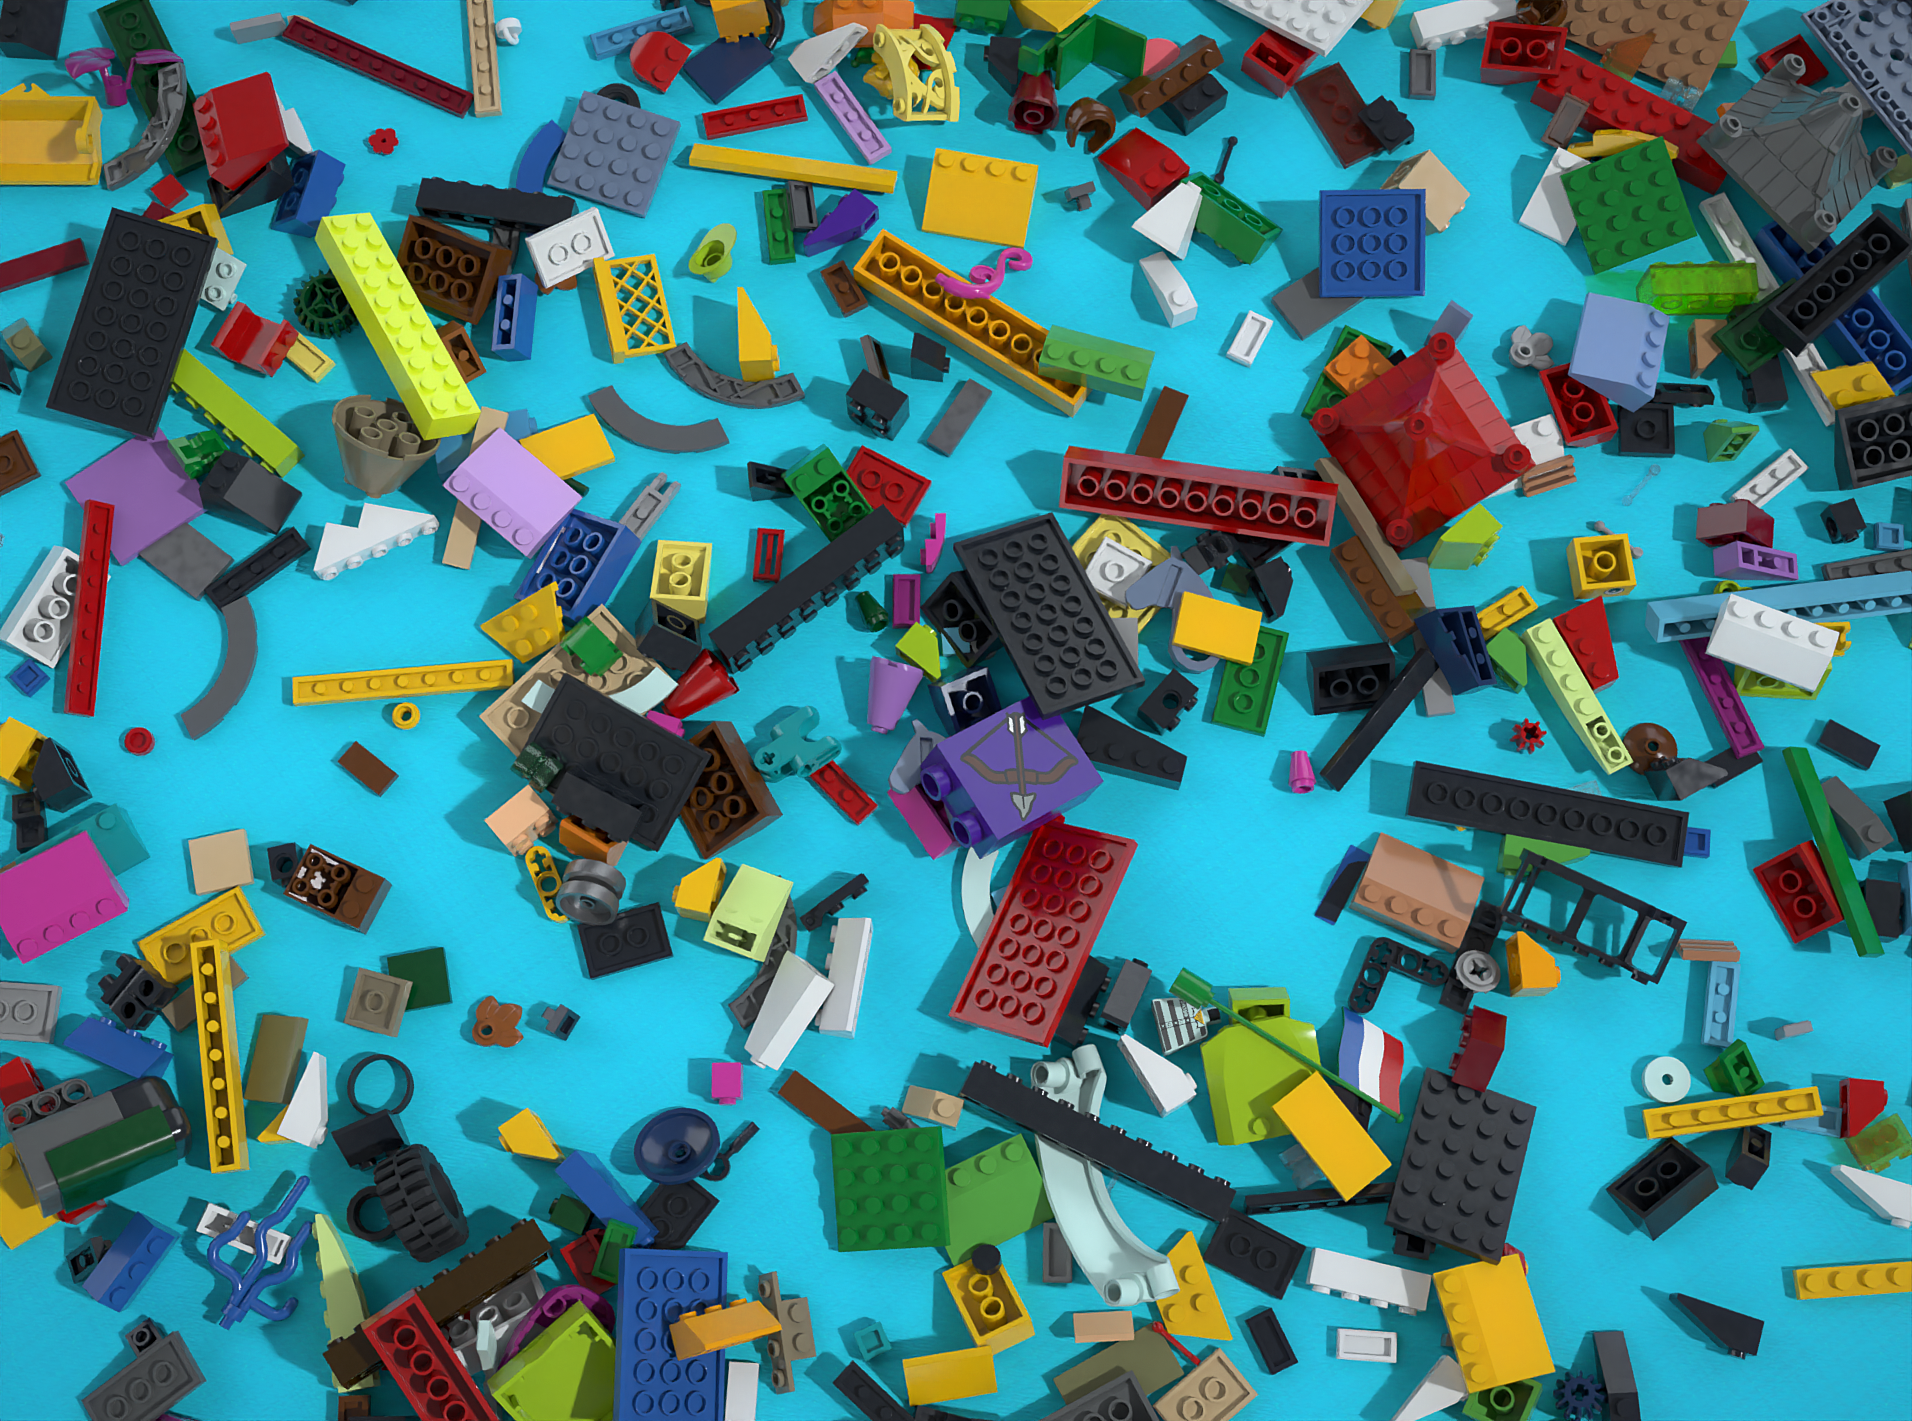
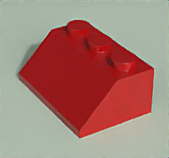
[1538,362,1618,448]
[1753,840,1845,944]

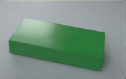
[592,1218,638,1284]

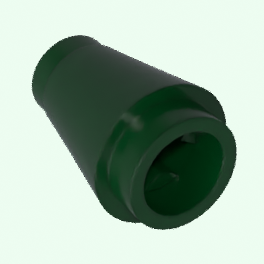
[855,591,889,632]

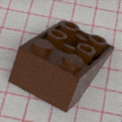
[283,844,392,935]

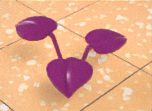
[65,47,184,106]

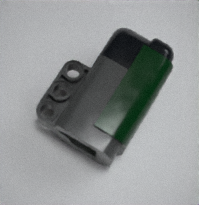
[3,1076,192,1218]

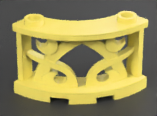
[873,24,960,122]

